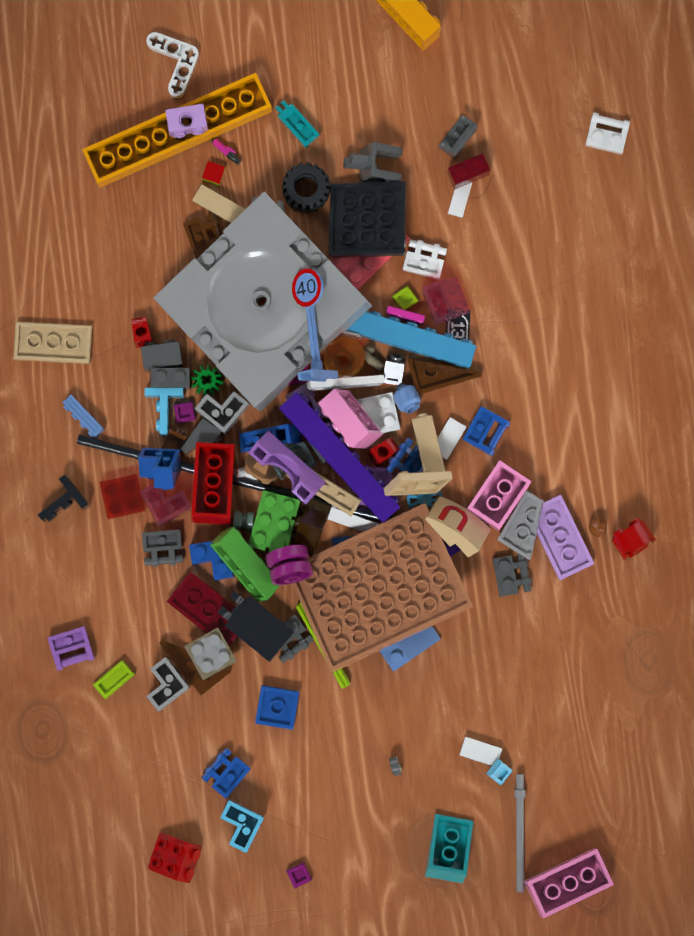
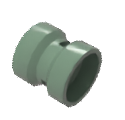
[233,511,254,531]

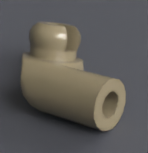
[362,345,385,372]

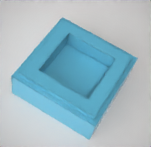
[486,758,513,785]

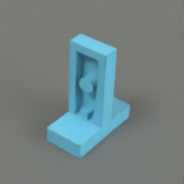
[145,388,184,436]

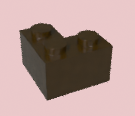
[290,499,332,557]

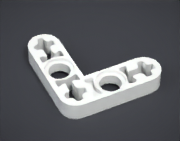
[146,32,199,99]

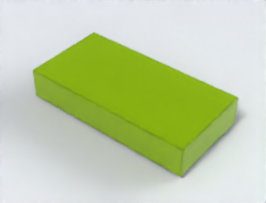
[93,660,135,700]

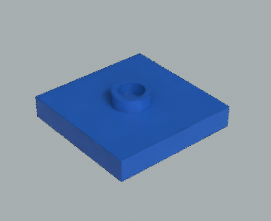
[255,685,300,730]

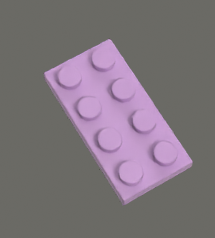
[537,495,594,581]

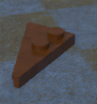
[407,359,482,395]
[159,640,231,696]

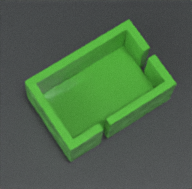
[249,490,301,553]

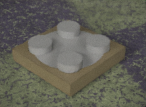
[184,628,237,680]

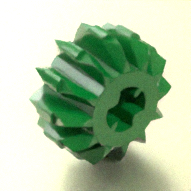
[191,364,223,397]

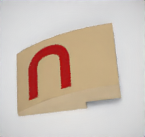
[425,497,491,557]

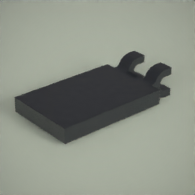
[218,591,294,662]

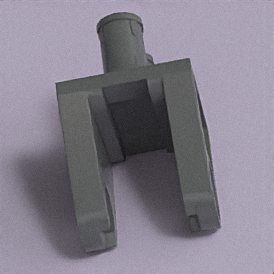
[343,142,403,183]

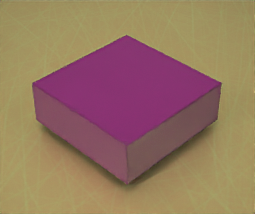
[174,401,196,424]
[286,862,312,889]

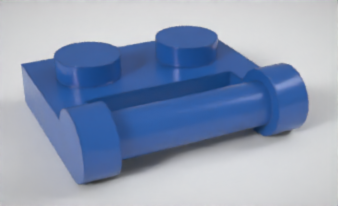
[462,406,511,456]

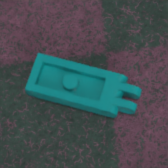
[275,100,320,148]

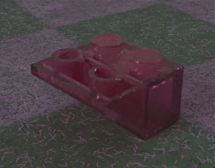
[421,277,471,326]

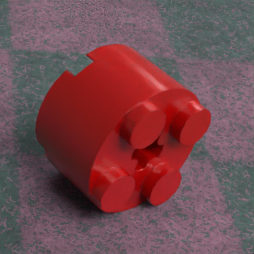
[611,518,656,561]

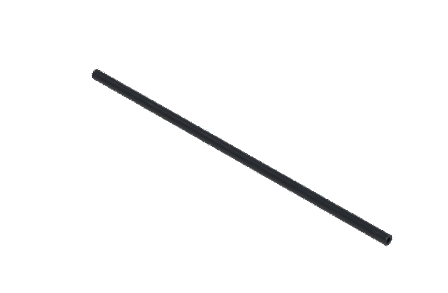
[77,435,396,522]

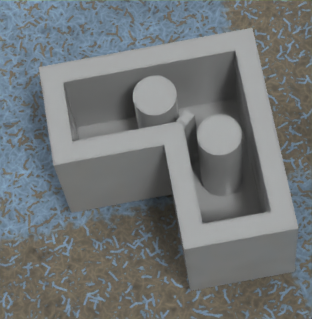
[195,392,250,435]
[146,657,190,712]

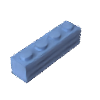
[62,395,104,438]

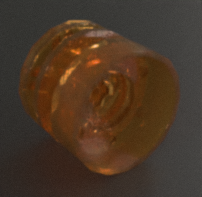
[323,337,365,378]

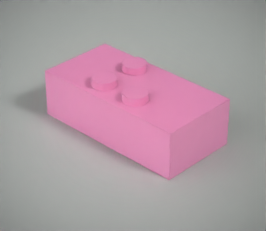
[524,848,614,918]

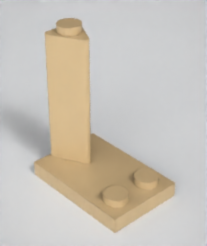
[384,413,453,496]

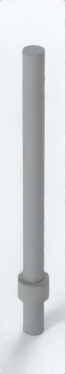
[514,774,526,892]

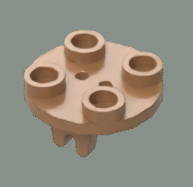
[244,454,282,484]

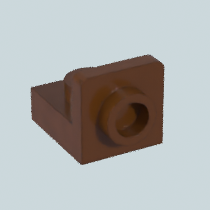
[161,428,188,454]

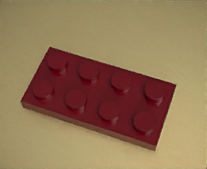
[166,572,238,647]

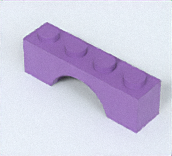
[248,431,326,504]

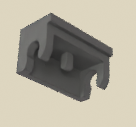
[438,116,478,159]

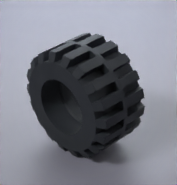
[282,162,330,213]

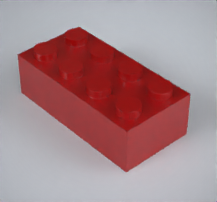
[191,442,235,525]

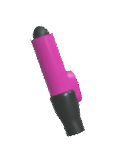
[211,138,242,165]

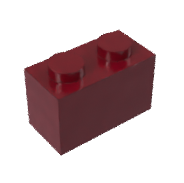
[447,153,490,190]

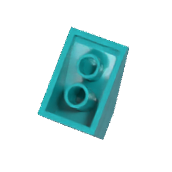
[425,814,473,884]

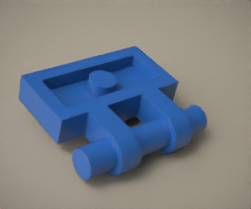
[386,438,423,477]
[201,748,251,799]

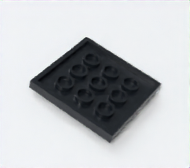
[328,181,407,258]

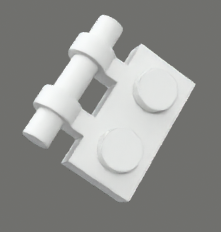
[403,239,447,280]

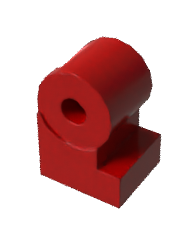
[131,316,152,348]
[367,437,400,467]

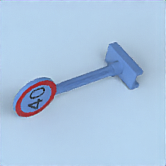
[292,268,338,382]

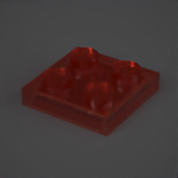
[99,474,145,520]

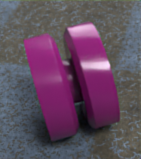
[265,545,313,585]

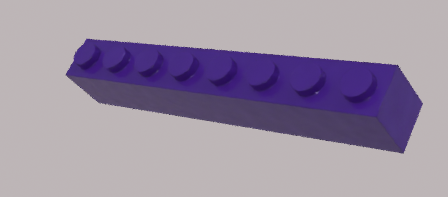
[279,392,400,523]

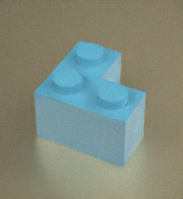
[220,800,264,853]

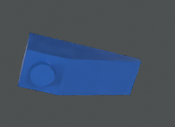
[239,424,302,453]

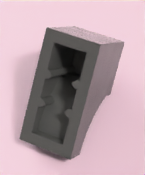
[181,418,223,455]

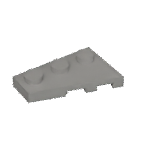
[497,490,544,560]

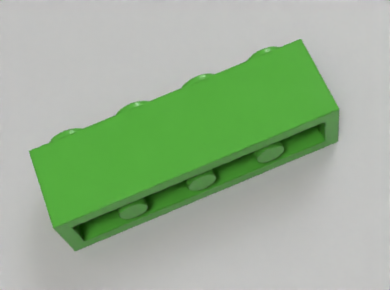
[210,527,280,602]

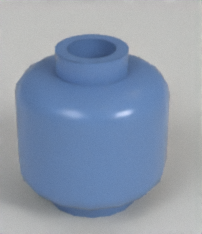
[393,384,421,414]

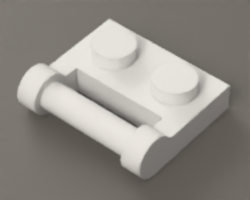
[585,112,630,155]

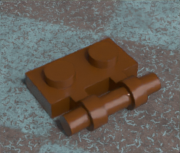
[183,214,221,259]

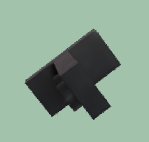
[38,474,90,522]

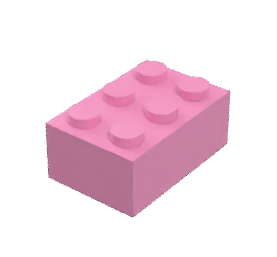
[318,388,383,449]
[467,460,532,531]

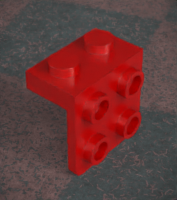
[148,833,202,883]

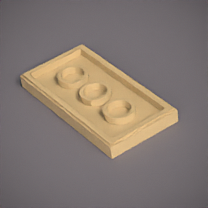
[13,322,93,364]

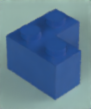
[138,448,182,490]
[189,541,234,581]

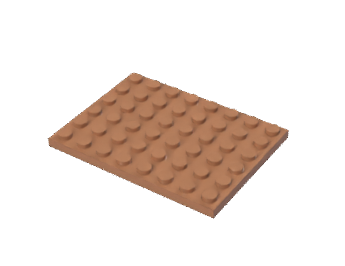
[293,503,473,673]

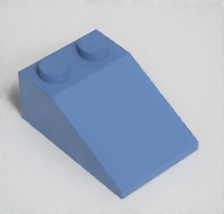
[379,626,441,672]

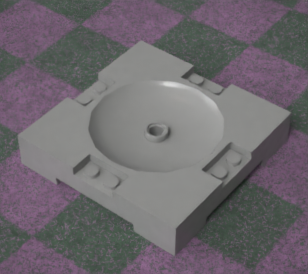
[153,192,372,411]

